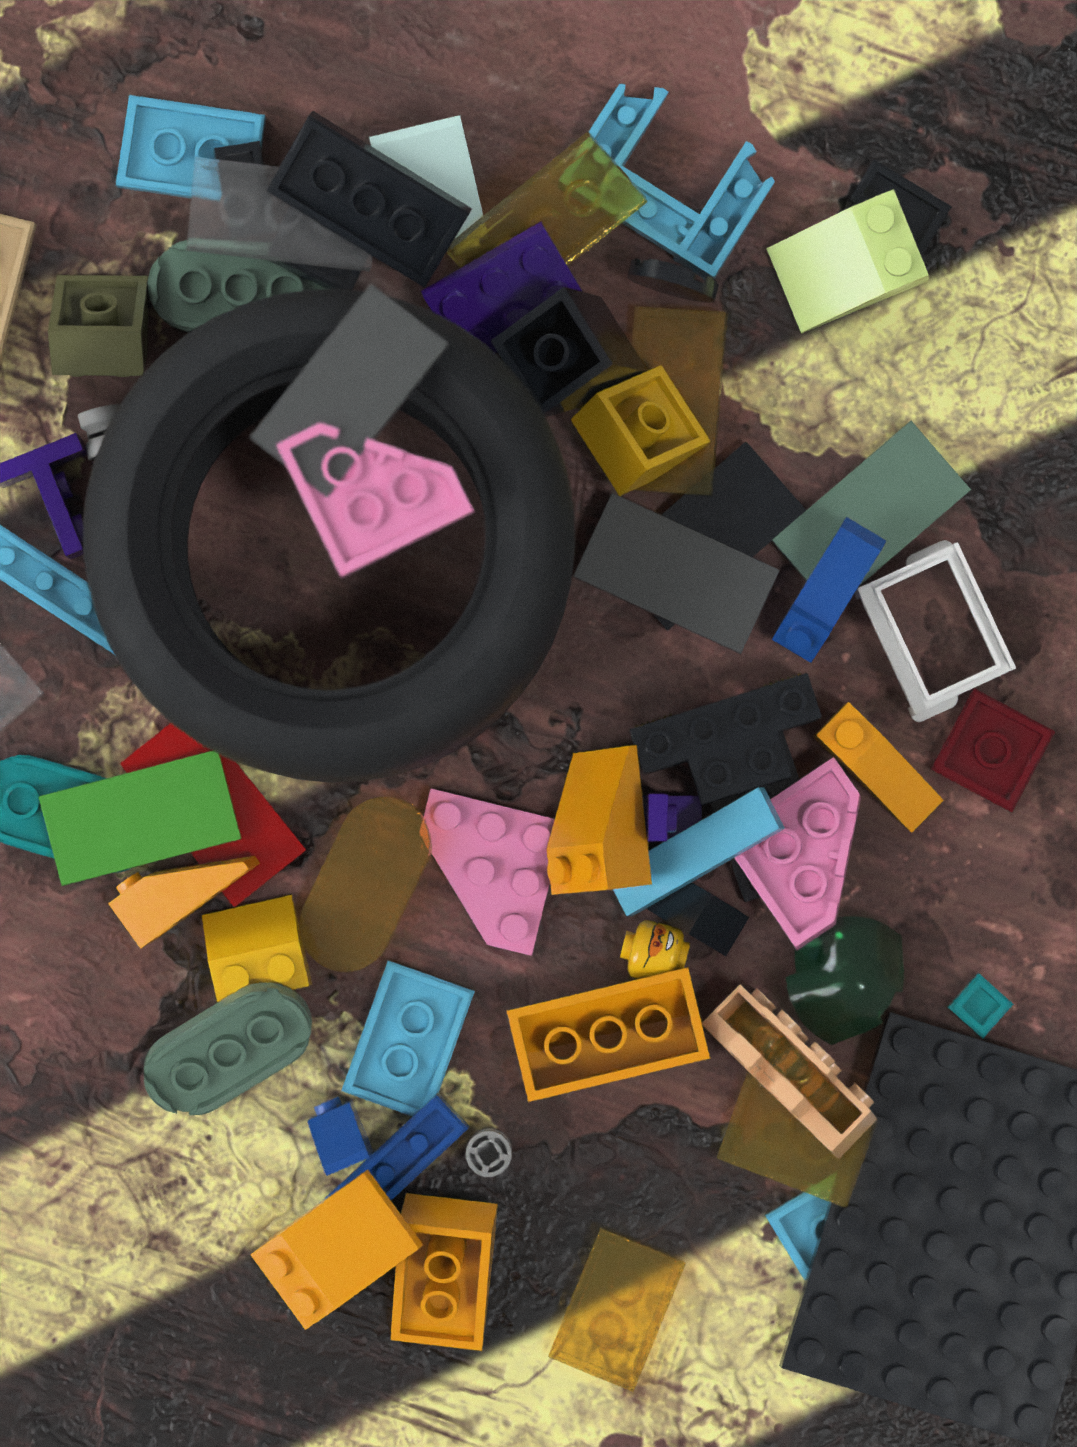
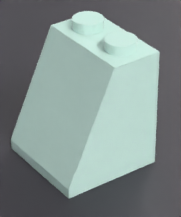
[369,115,487,252]

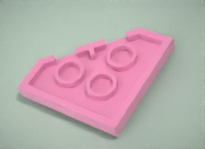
[276,423,474,578]
[734,757,861,950]
[420,789,555,956]

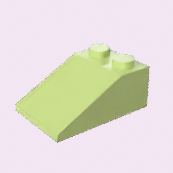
[766,189,929,334]

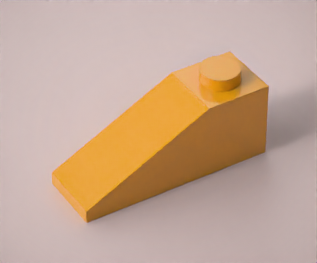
[813,702,944,833]
[108,856,260,949]

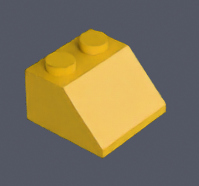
[571,365,711,496]
[202,895,312,1003]

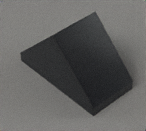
[647,882,749,956]

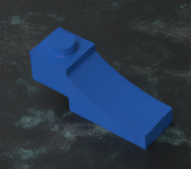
[772,517,886,663]

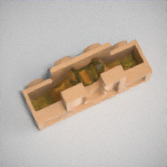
[702,984,878,1159]

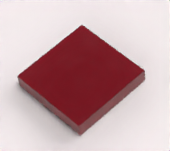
[929,688,1055,813]

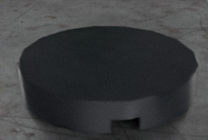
[627,258,719,303]

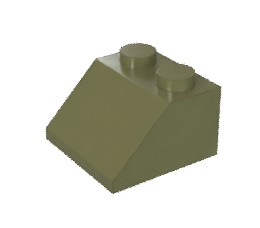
[48,275,149,377]

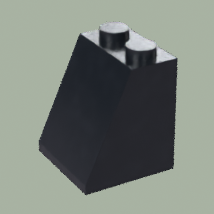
[491,287,648,417]

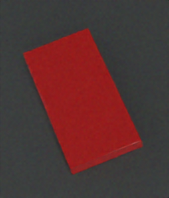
[120,723,307,908]

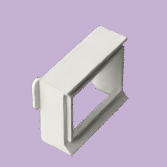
[854,540,1016,722]

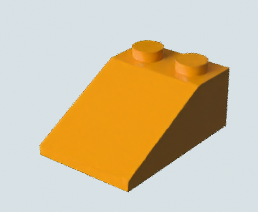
[547,745,652,895]
[251,1170,423,1330]
[391,1193,498,1351]

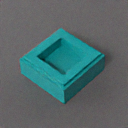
[947,973,1014,1038]

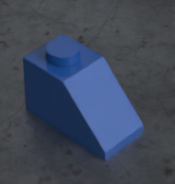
[307,1096,374,1176]

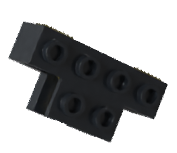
[629,673,822,806]

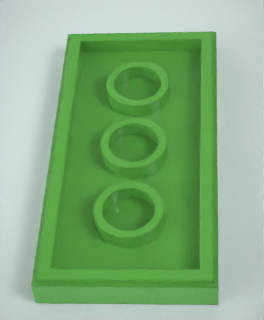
[38,751,242,886]

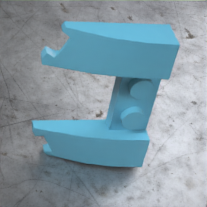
[557,84,775,280]

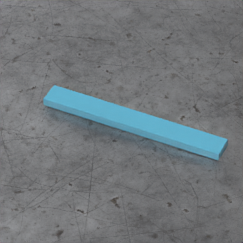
[0,525,115,655]

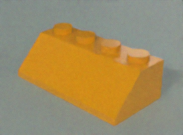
[507,967,710,1102]

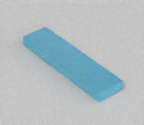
[613,787,785,916]

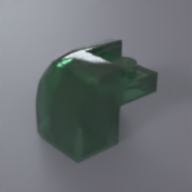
[785,916,904,1045]

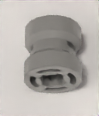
[78,404,120,460]
[466,1128,512,1177]

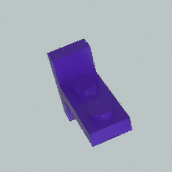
[0,433,87,559]
[642,794,702,842]

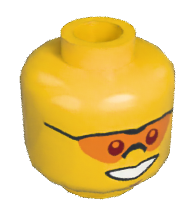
[620,920,690,979]

